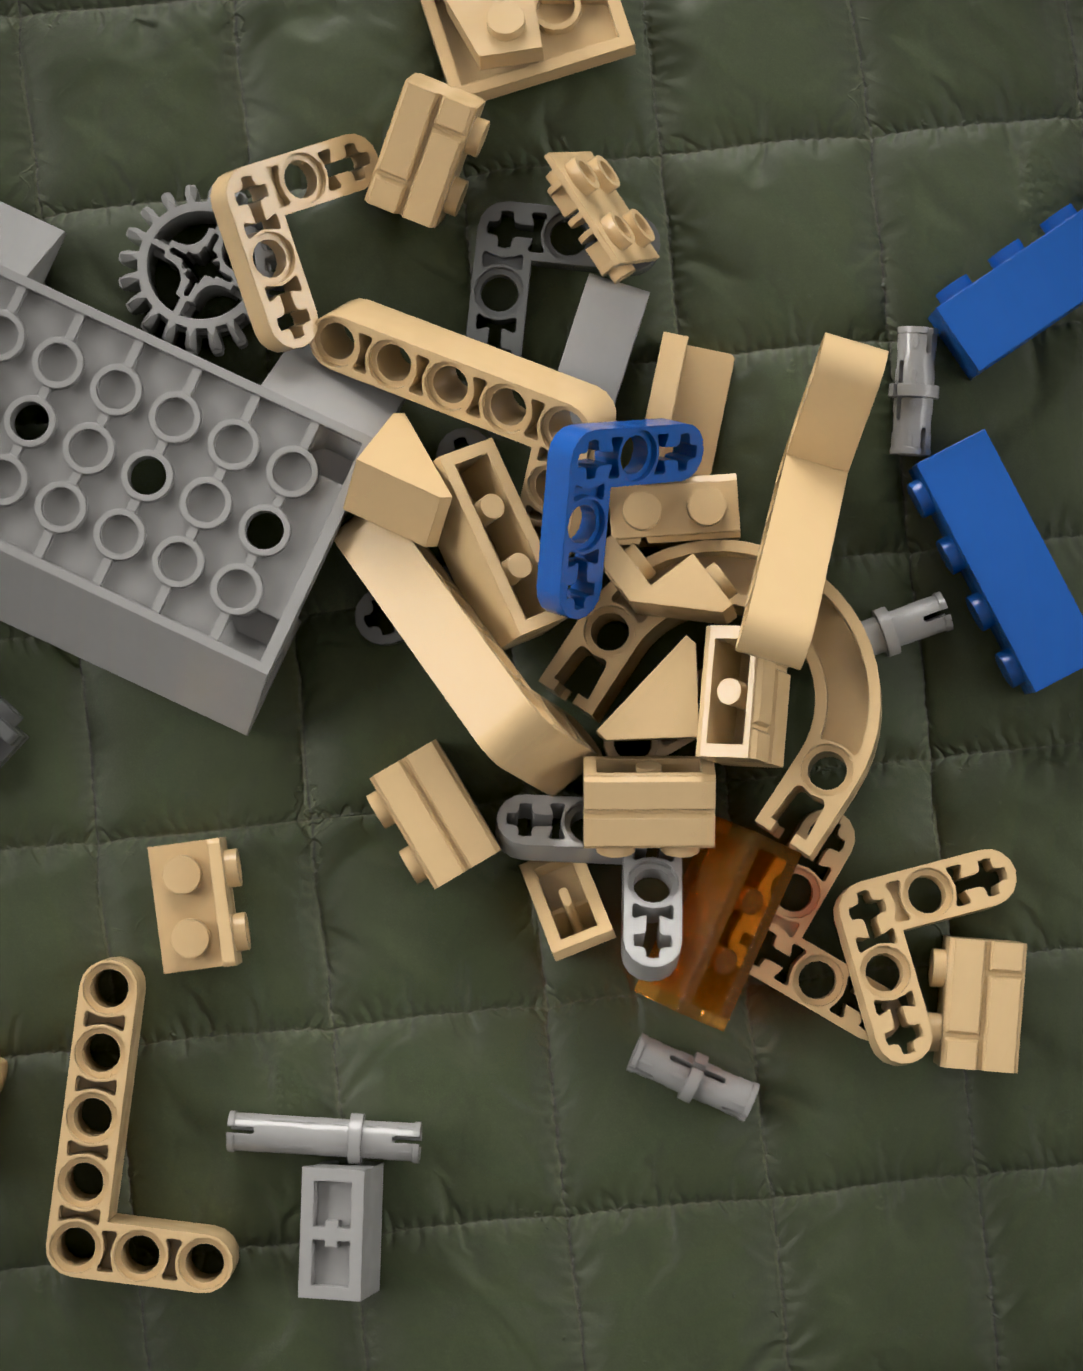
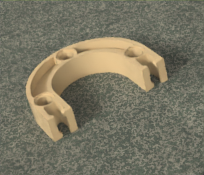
[538,540,882,861]

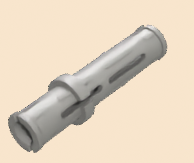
[226,1110,423,1165]

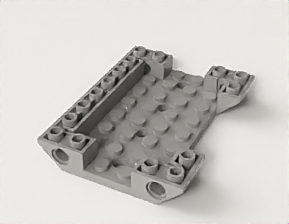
[0,201,406,736]

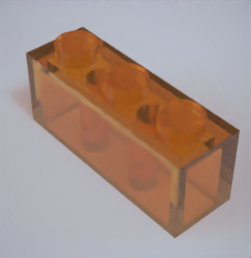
[634,816,802,1032]

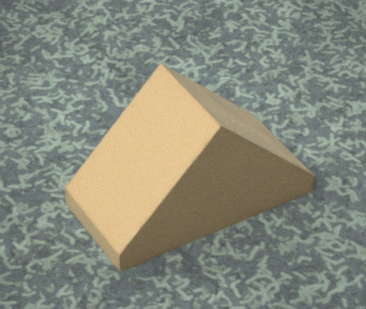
[343,413,452,547]
[595,635,699,741]
[519,861,616,961]

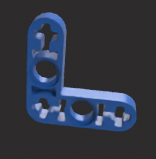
[536,418,704,619]

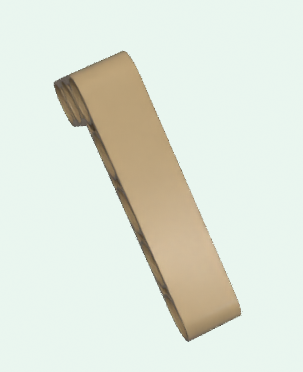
[309,298,616,556]
[735,332,889,670]
[334,515,602,797]
[46,956,240,1293]

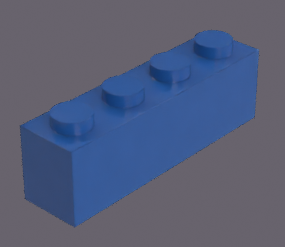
[928,203,1083,380]
[906,429,1083,695]

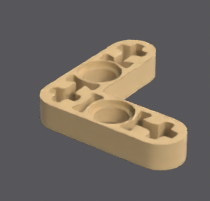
[210,134,378,353]
[732,809,901,1041]
[833,849,1017,1066]

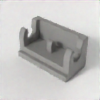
[298,1160,384,1302]

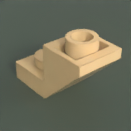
[603,534,737,625]

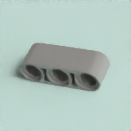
[558,273,650,424]

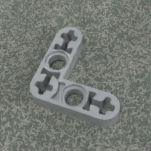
[495,794,682,982]

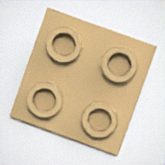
[544,151,660,284]

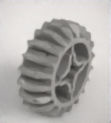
[118,185,285,357]

